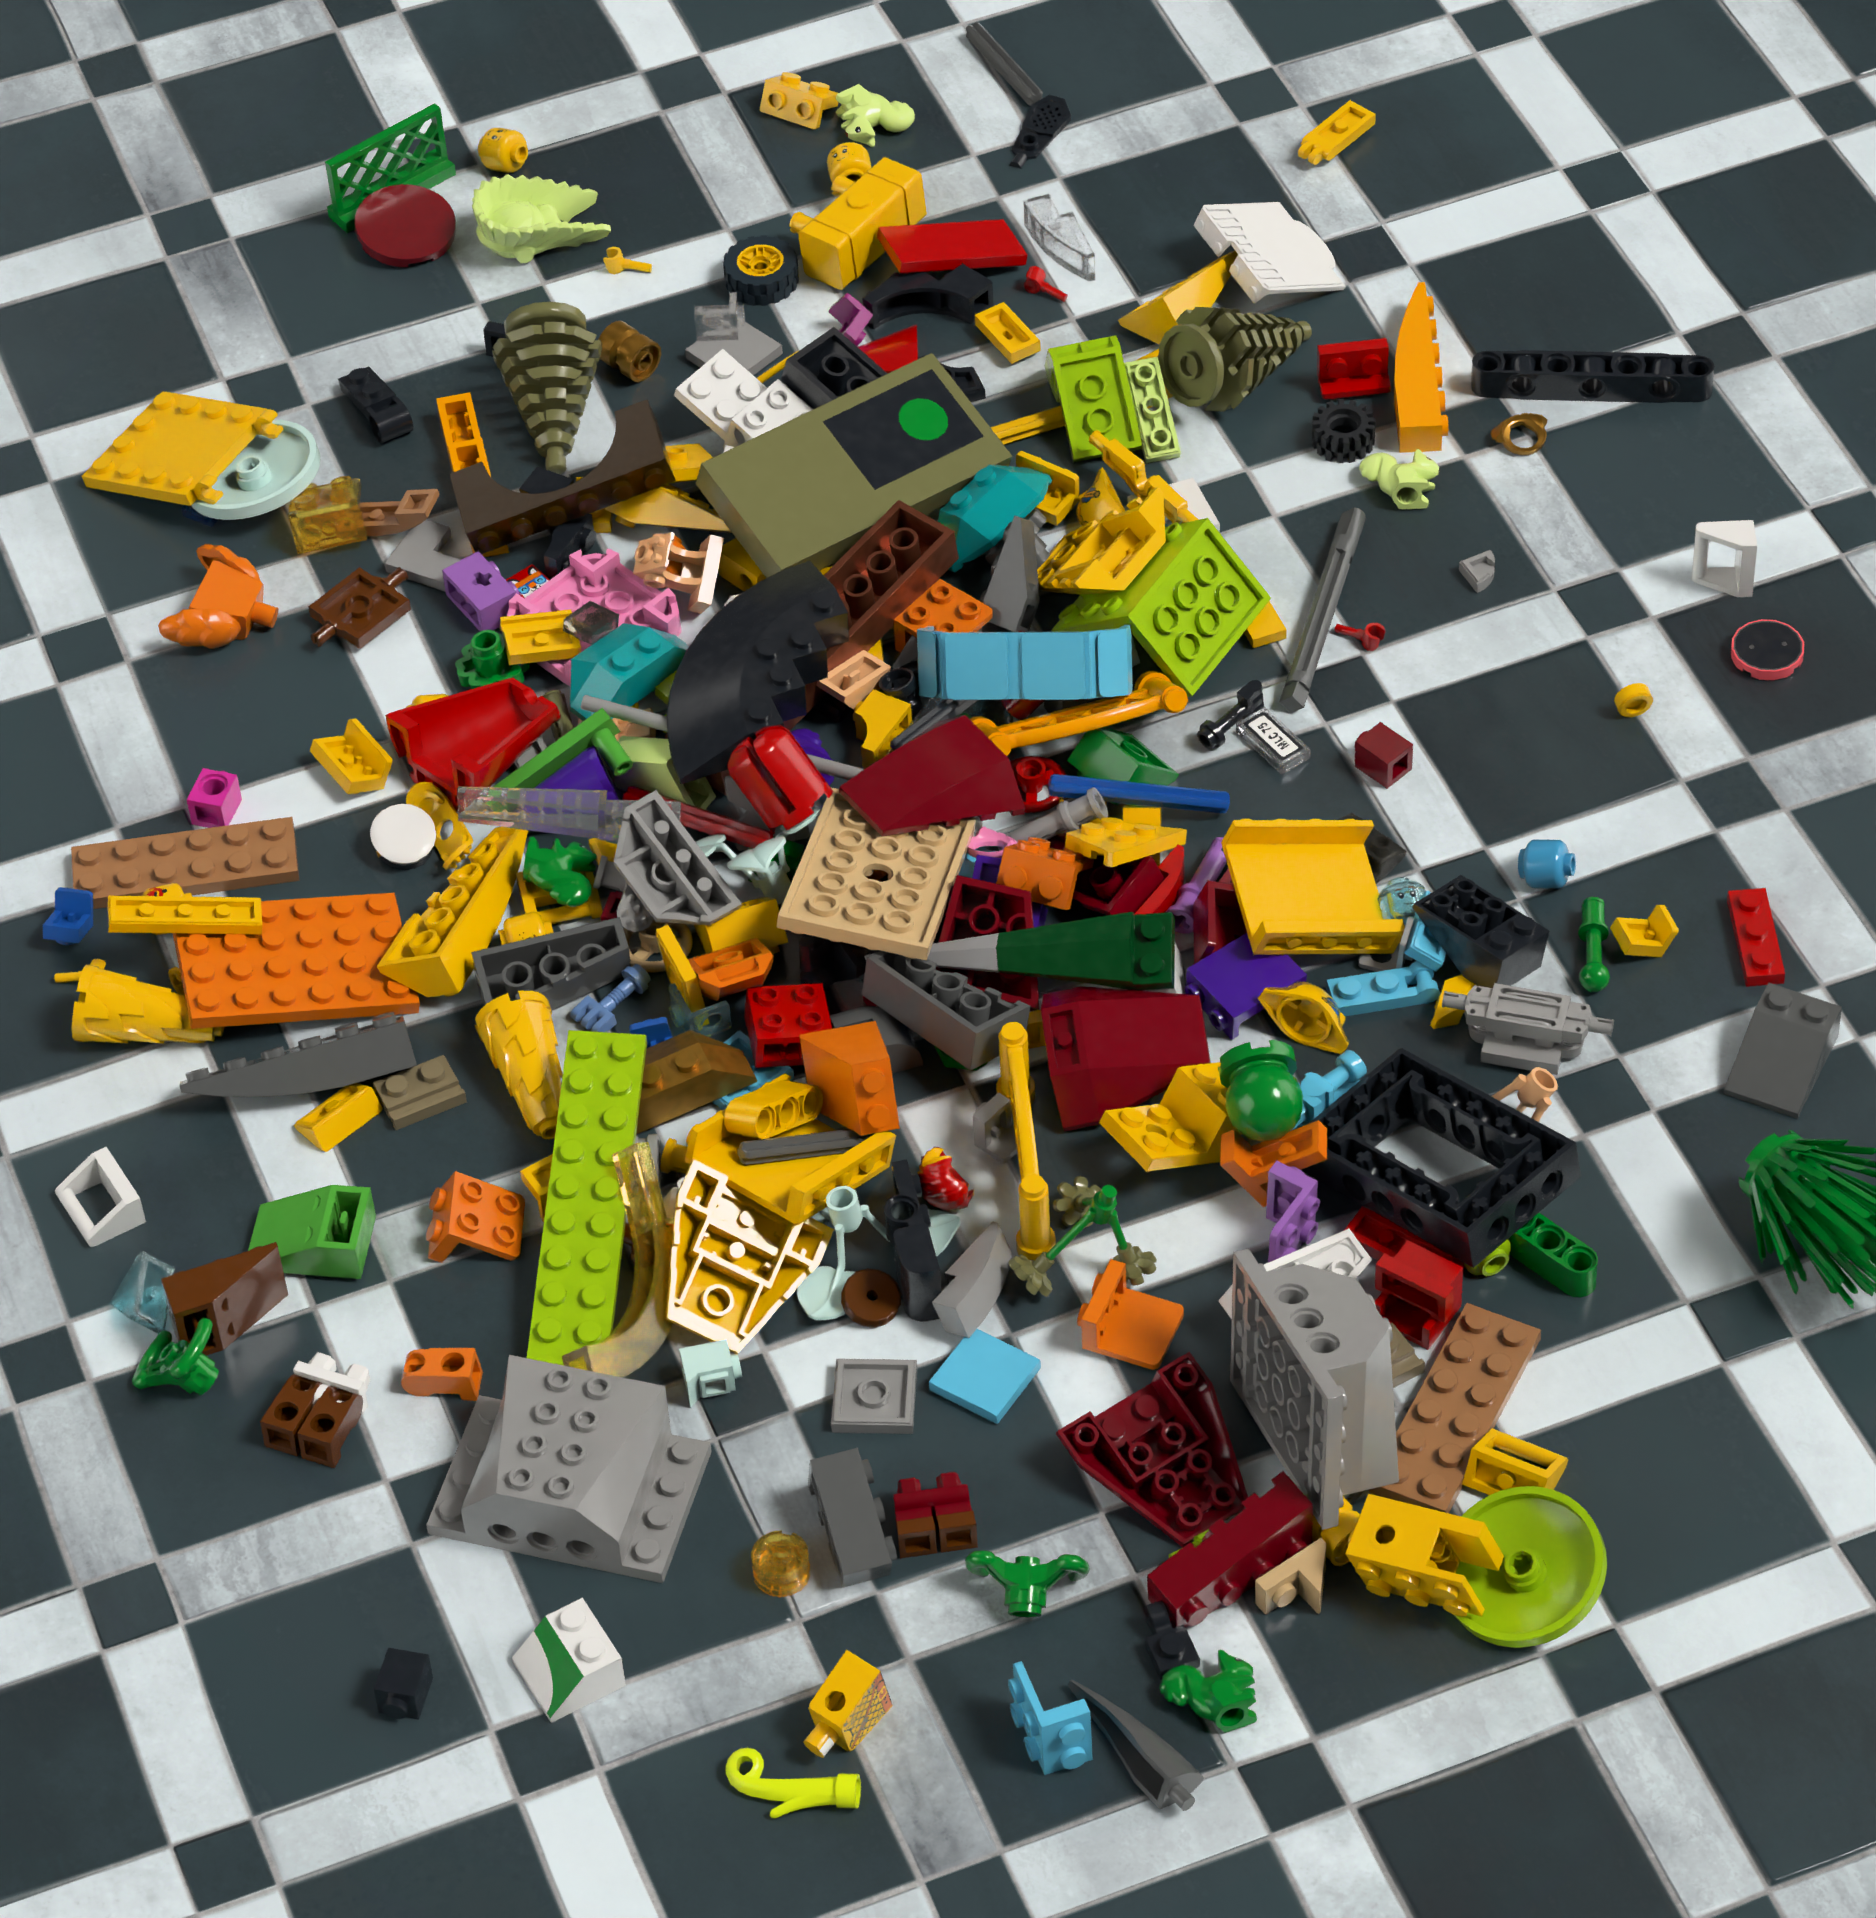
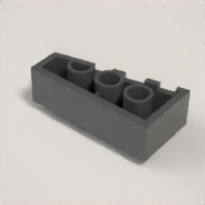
[471,917,631,1010]
[862,951,1030,1071]

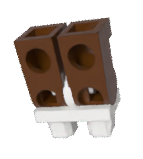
[260,1352,370,1468]

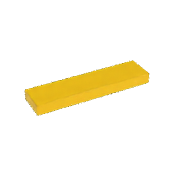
[107,896,262,934]

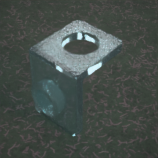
[669,983,732,1037]

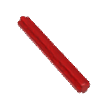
[623,786,773,849]

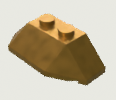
[636,1030,757,1134]

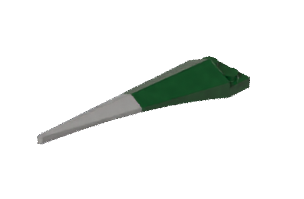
[864,912,1175,991]

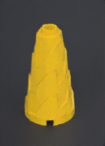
[72,964,225,1044]
[475,990,563,1139]

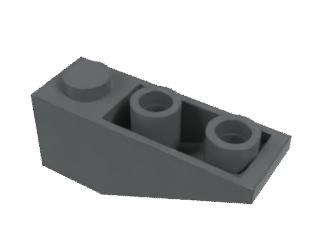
[979,515,1040,632]

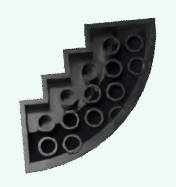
[667,560,849,784]

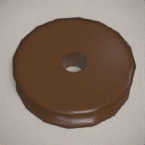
[841,1268,901,1328]

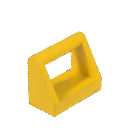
[1462,1428,1568,1495]

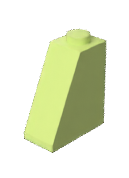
[601,736,716,809]

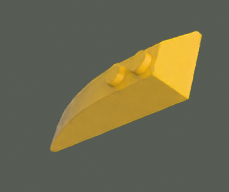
[377,823,529,998]

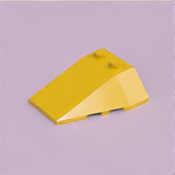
[665,1159,835,1354]

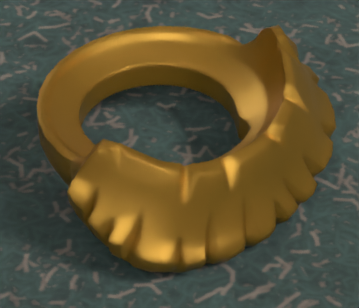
[1491,413,1548,455]

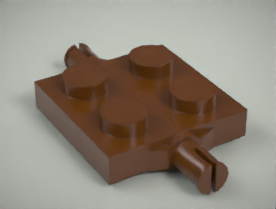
[308,567,411,649]

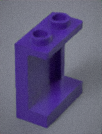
[1185,933,1307,1040]

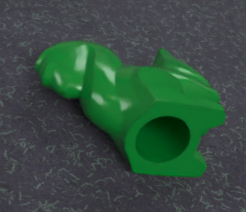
[523,836,597,907]
[1159,1650,1257,1733]

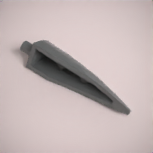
[1068,1680,1204,1811]

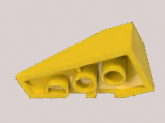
[1118,250,1238,345]
[605,484,732,533]

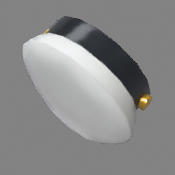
[370,804,436,870]

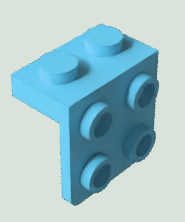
[1008,1661,1093,1775]

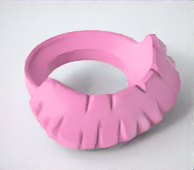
[967,827,1017,858]

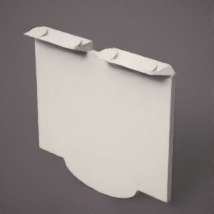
[1193,202,1346,304]

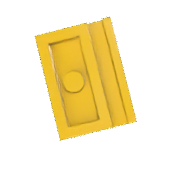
[499,609,581,665]

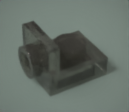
[563,601,619,645]

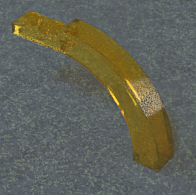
[562,1142,674,1377]

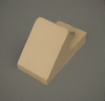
[1255,1538,1326,1615]

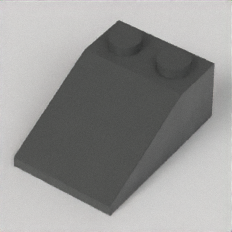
[1724,982,1842,1119]

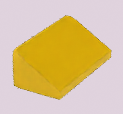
[294,1083,382,1152]

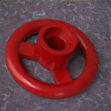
[1010,756,1067,813]

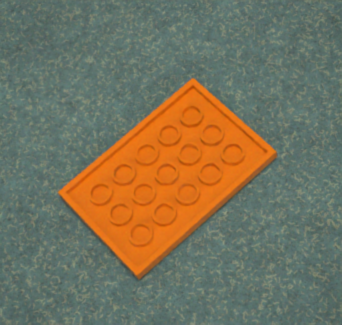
[173,893,420,1029]

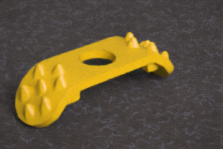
[406,782,473,871]

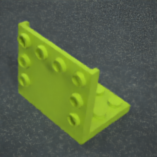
[1051,518,1271,697]

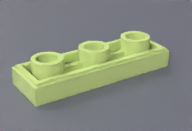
[1124,357,1181,463]

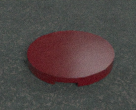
[355,184,456,267]

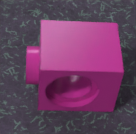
[186,768,242,828]

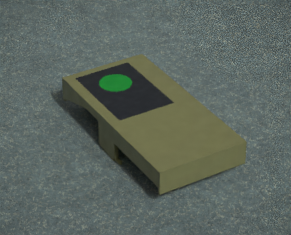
[696,353,1012,578]

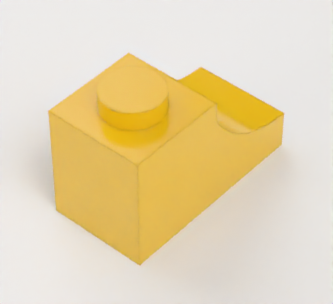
[853,689,912,769]

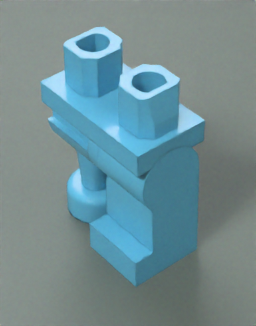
[1291,1050,1367,1131]

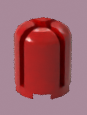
[727,725,833,834]

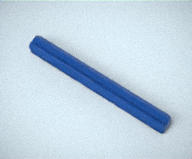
[1048,774,1230,813]

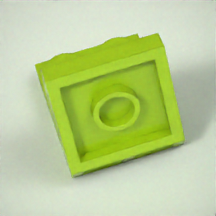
[1044,335,1143,463]

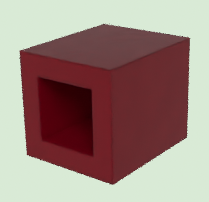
[1354,722,1413,789]

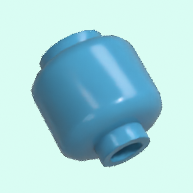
[1518,839,1576,889]

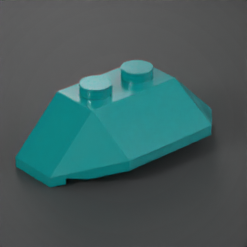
[938,464,1052,572]
[570,623,689,721]

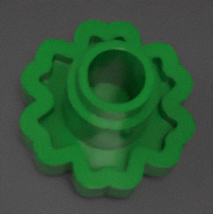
[455,630,530,689]

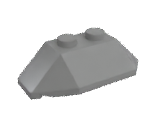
[613,790,742,925]

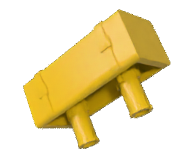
[789,157,927,290]

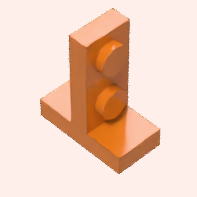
[1220,1120,1327,1207]

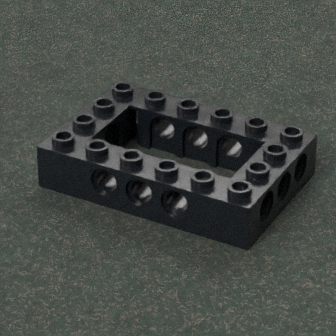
[1301,1048,1581,1268]

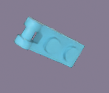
[1327,961,1440,1017]

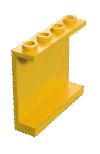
[1221,819,1405,955]
[685,1073,896,1226]

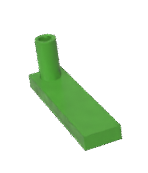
[483,707,633,818]

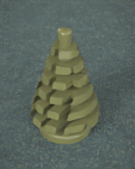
[492,302,602,475]
[1158,307,1312,412]

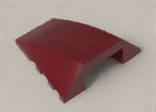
[839,715,1025,837]

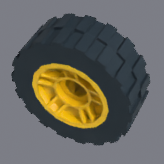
[723,235,799,306]

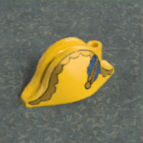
[1077,467,1125,526]
[1258,982,1349,1054]

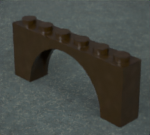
[449,399,676,554]

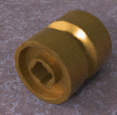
[598,321,661,382]

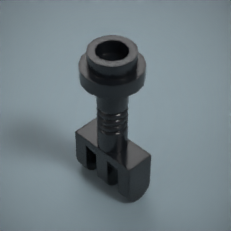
[1197,680,1265,749]

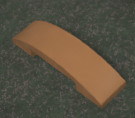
[304,489,440,536]

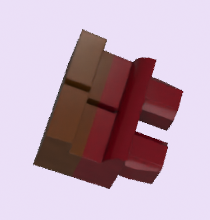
[893,1472,978,1559]

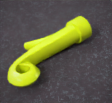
[726,1748,861,1819]

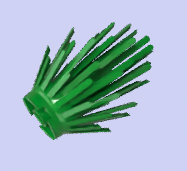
[1739,1130,1876,1309]

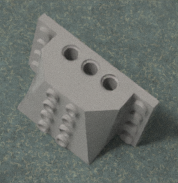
[1230,1249,1399,1530]
[426,1355,712,1583]

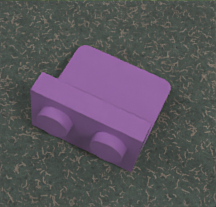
[1266,1160,1320,1263]

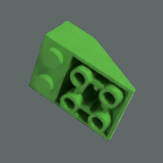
[248,1185,376,1279]

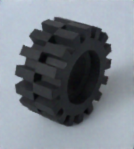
[1312,399,1375,463]

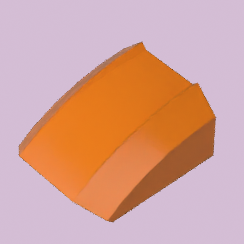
[688,938,773,1001]

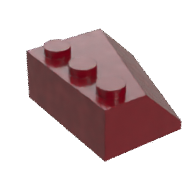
[936,875,1040,1011]

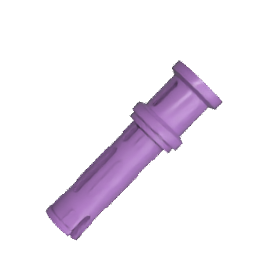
[1165,837,1227,934]

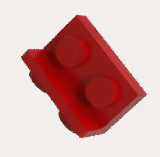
[1317,338,1391,399]

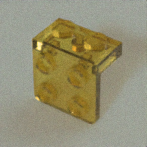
[288,476,368,554]

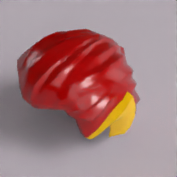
[917,1147,974,1210]

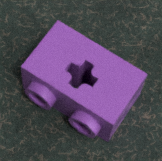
[442,551,520,631]

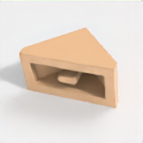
[816,649,891,710]

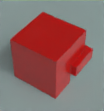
[1375,1240,1463,1350]

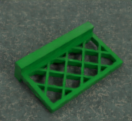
[325,103,456,233]

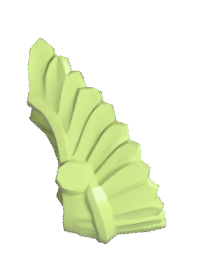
[472,174,611,263]

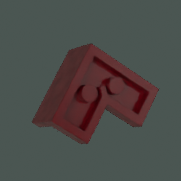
[1193,880,1247,964]

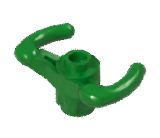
[132,1318,219,1395]
[965,1550,1090,1618]

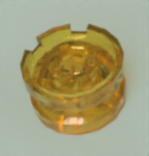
[751,1530,811,1597]

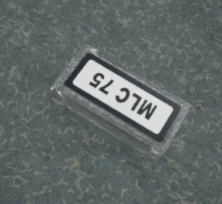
[1236,707,1311,775]

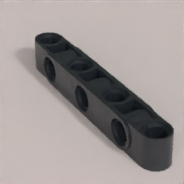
[1471,350,1715,403]

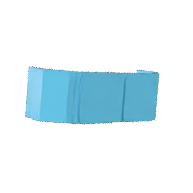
[917,625,1133,700]

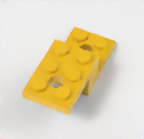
[1099,1062,1242,1172]

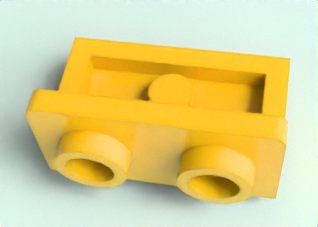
[760,72,839,129]
[1016,451,1080,526]
[310,718,393,794]

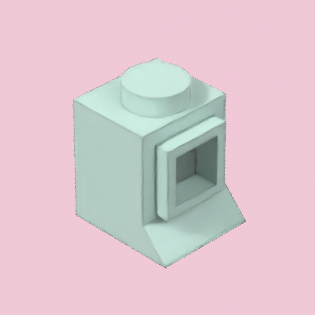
[679,1339,742,1408]

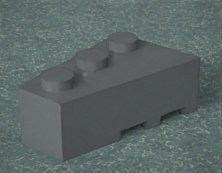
[808,1448,897,1588]

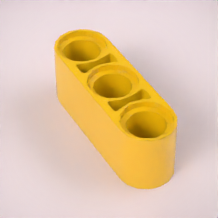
[724,1080,823,1139]

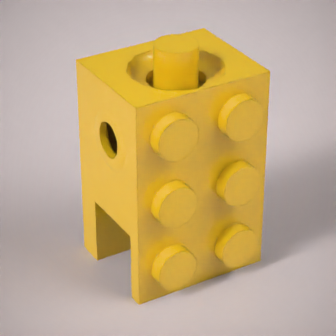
[1345,1494,1504,1617]

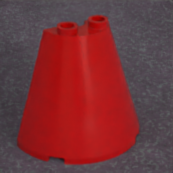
[385,677,560,812]

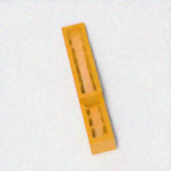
[436,392,509,557]

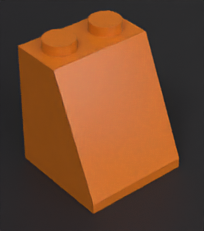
[799,1021,900,1136]

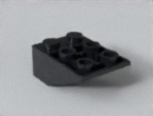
[1413,875,1550,988]

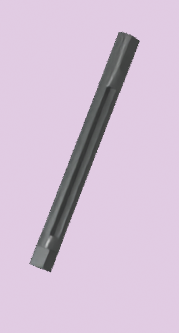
[1279,507,1366,713]

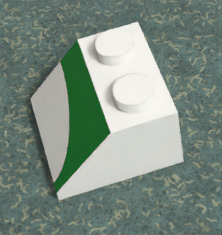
[512,1598,626,1723]

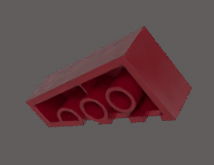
[1147,1471,1313,1628]

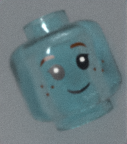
[1378,877,1426,926]

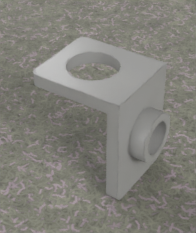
[1358,917,1414,972]

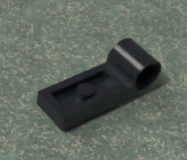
[338,366,414,443]

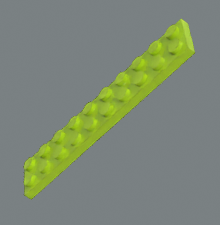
[527,1030,647,1374]

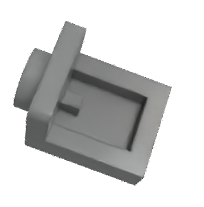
[973,1093,1017,1164]

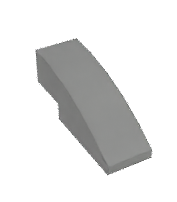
[932,1222,1012,1338]

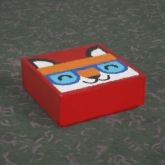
[506,564,550,598]

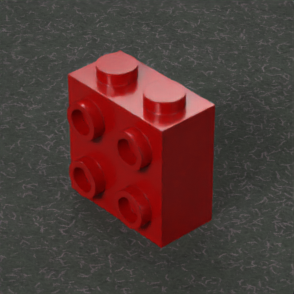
[745,983,832,1068]

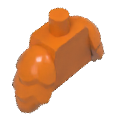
[158,544,279,649]

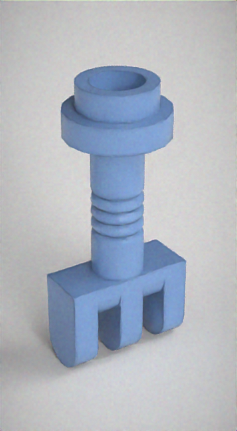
[570,964,651,1032]

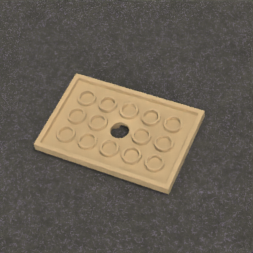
[777,788,976,961]

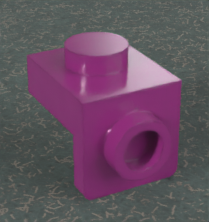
[828,293,873,346]

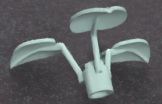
[696,806,823,904]
[797,1186,960,1320]

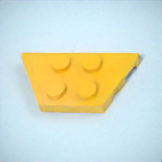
[1065,817,1187,867]

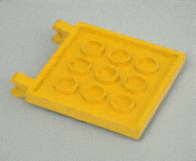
[81,391,284,506]

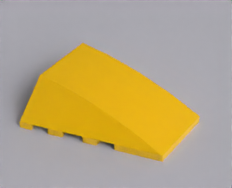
[1037,486,1166,595]

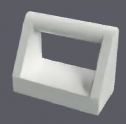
[1691,520,1757,597]
[55,1147,146,1247]

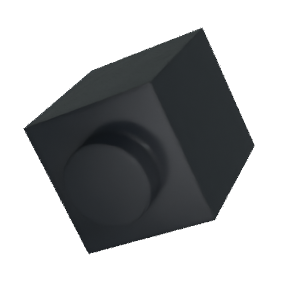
[374,1648,433,1720]

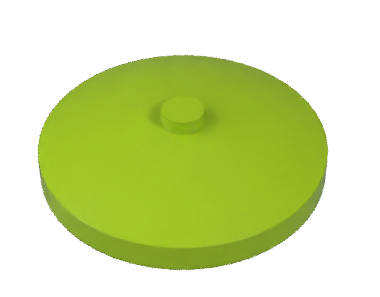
[1454,1486,1607,1648]

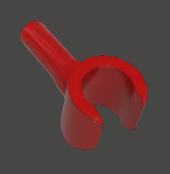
[1024,266,1068,302]
[1335,623,1386,651]

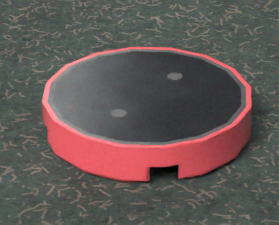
[1731,619,1804,680]

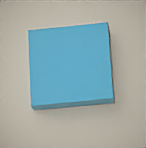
[929,1329,1041,1424]

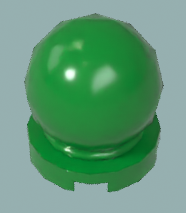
[1218,1040,1303,1141]

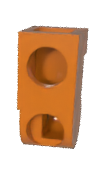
[401,1348,483,1401]

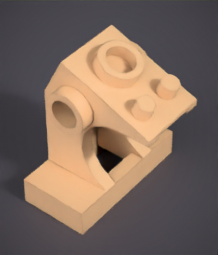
[633,532,724,614]

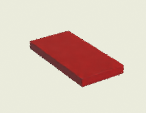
[877,219,1028,273]

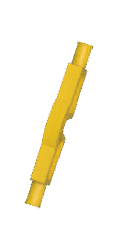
[1089,430,1199,523]

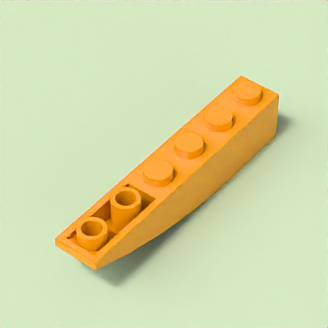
[1394,282,1448,453]

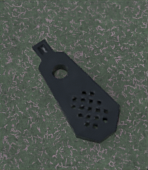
[1009,95,1071,169]

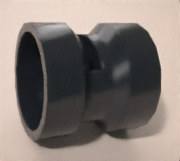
[879,668,924,716]

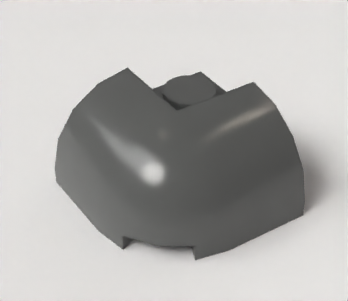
[830,1006,923,1074]

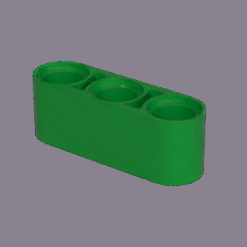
[1508,1213,1598,1298]

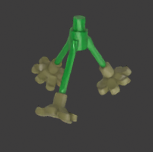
[1008,1176,1157,1297]

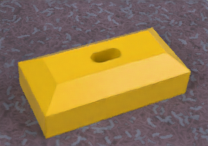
[975,302,1041,364]

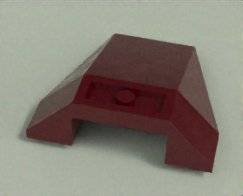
[1041,986,1211,1131]
[1056,1351,1248,1547]

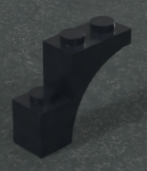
[862,263,994,329]
[519,466,596,579]

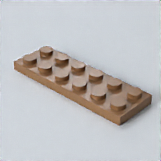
[71,817,300,909]
[1369,1303,1541,1513]

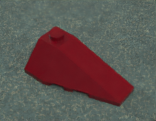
[1048,831,1165,915]

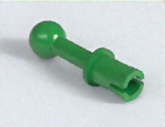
[1578,897,1610,992]

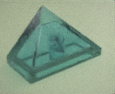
[110,1251,175,1334]

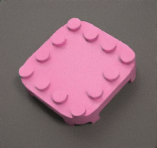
[507,549,681,687]

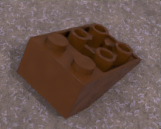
[161,1242,288,1356]

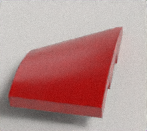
[858,324,918,373]

